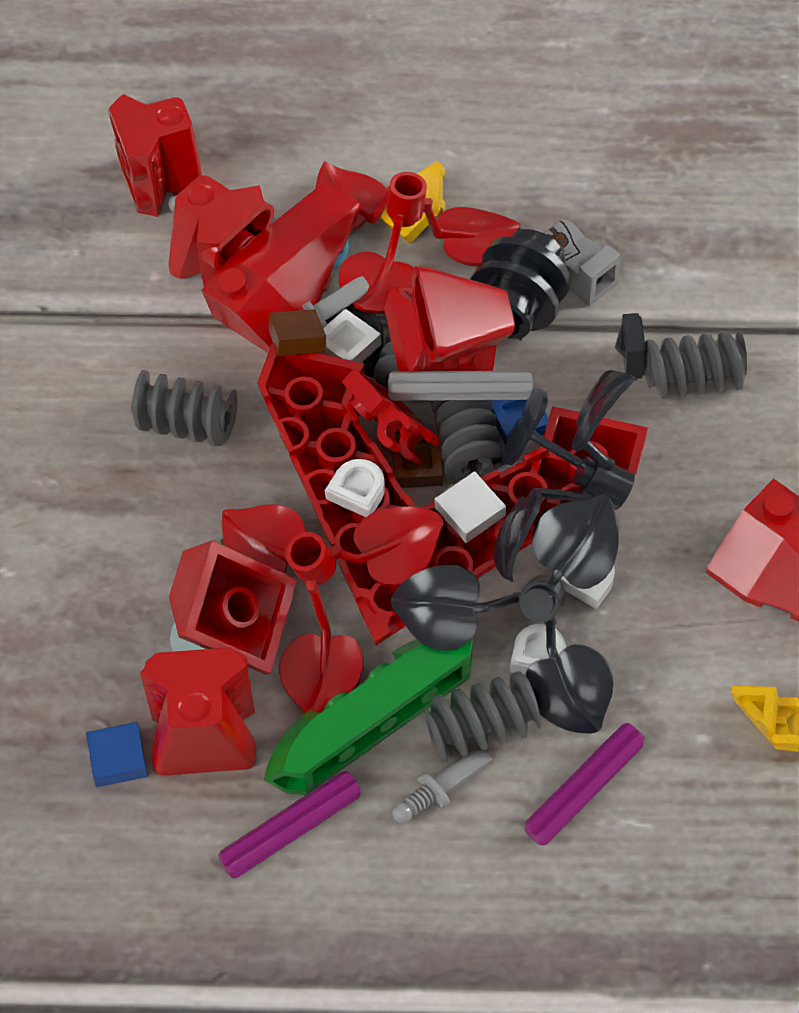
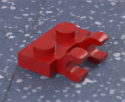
[342,368,440,465]

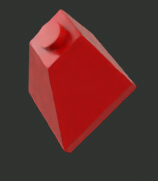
[169,540,297,675]

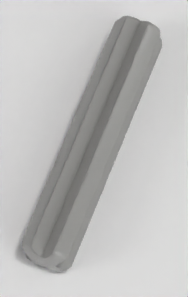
[388,371,533,401]

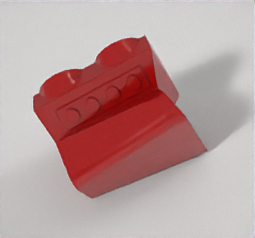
[108,94,203,217]
[168,175,274,286]
[384,266,515,372]
[140,647,257,776]

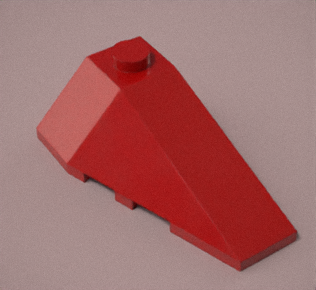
[201,181,361,353]
[705,478,799,621]

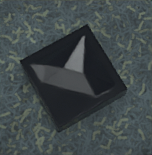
[614,313,646,379]

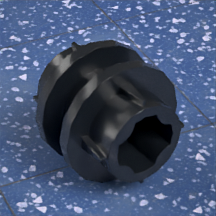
[470,228,571,341]

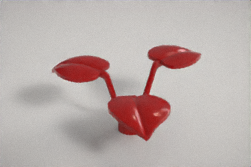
[315,161,521,314]
[222,504,443,714]

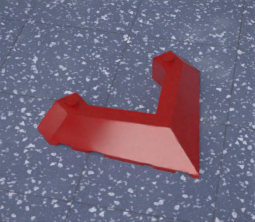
[257,343,649,646]

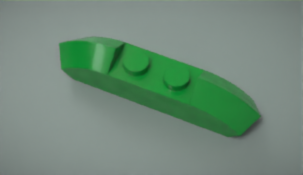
[264,636,474,795]

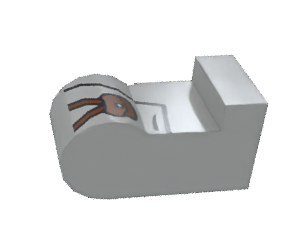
[544,219,621,306]

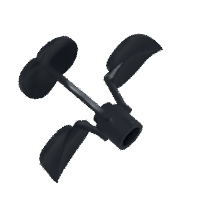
[494,370,638,582]
[391,494,619,734]

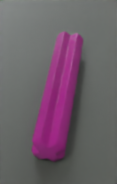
[524,723,645,846]
[218,771,361,878]

